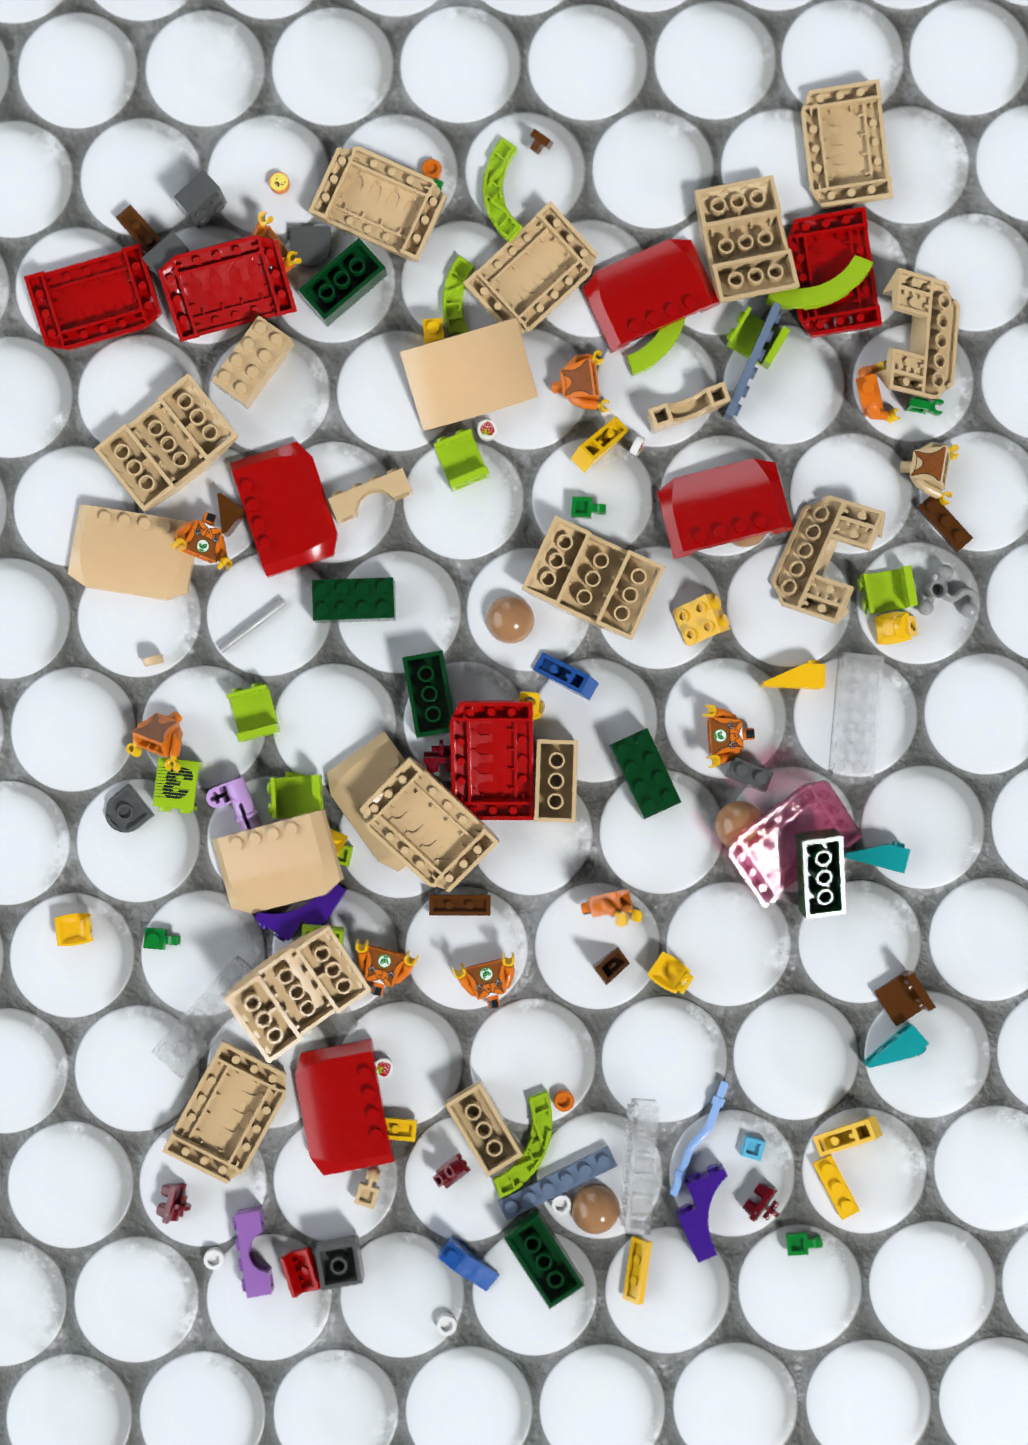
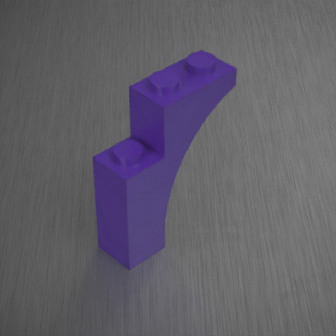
[254,883,348,942]
[676,1164,728,1263]

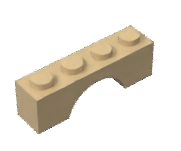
[646,382,731,434]
[328,468,413,525]

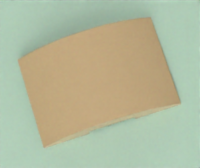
[694,175,800,304]
[400,317,538,431]
[94,373,239,512]
[521,515,665,640]
[223,925,371,1064]

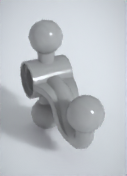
[917,565,979,618]

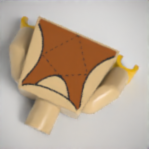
[900,442,959,506]

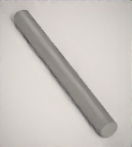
[218,598,287,653]

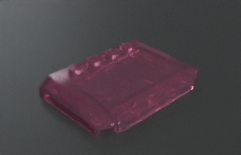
[726,780,863,909]

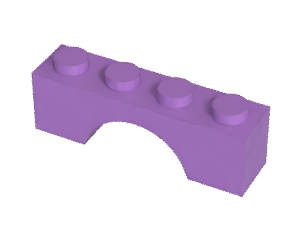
[232,1206,275,1298]

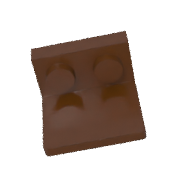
[874,970,936,1026]

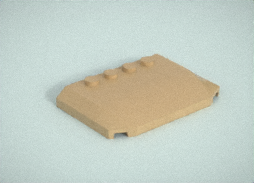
[801,79,893,210]
[308,146,447,262]
[463,201,598,334]
[68,505,195,601]
[327,731,406,872]
[360,756,500,892]
[212,809,344,913]
[162,1040,287,1184]

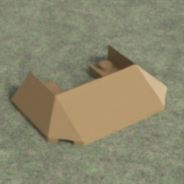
[876,268,960,400]
[771,495,885,625]

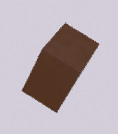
[217,493,246,537]
[593,947,630,985]

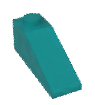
[843,841,910,873]
[862,1022,929,1068]

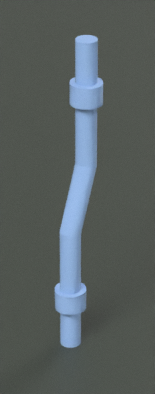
[669,1080,729,1197]

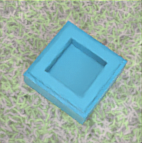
[740,1134,766,1161]

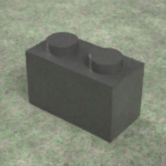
[725,757,774,792]

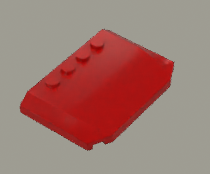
[787,206,882,338]
[158,234,297,342]
[582,239,720,353]
[24,243,162,351]
[230,441,338,578]
[657,458,793,559]
[450,700,534,820]
[295,1038,395,1176]

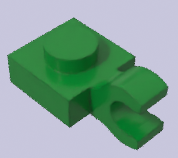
[905,396,944,416]
[571,496,606,519]
[143,927,181,950]
[785,1231,823,1256]

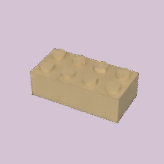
[212,315,295,409]
[534,739,578,823]
[445,1079,523,1177]

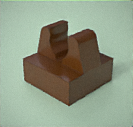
[530,129,554,155]

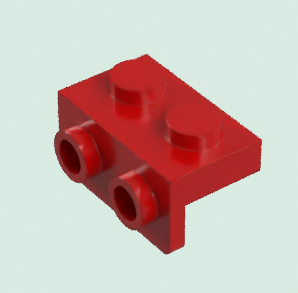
[280,1246,321,1298]

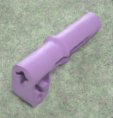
[206,777,262,831]

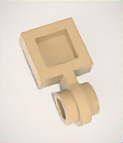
[354,1166,381,1209]

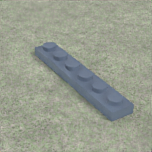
[723,302,782,420]
[498,1146,617,1220]

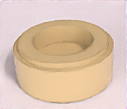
[142,654,164,667]

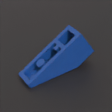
[533,652,599,701]
[438,1235,499,1291]

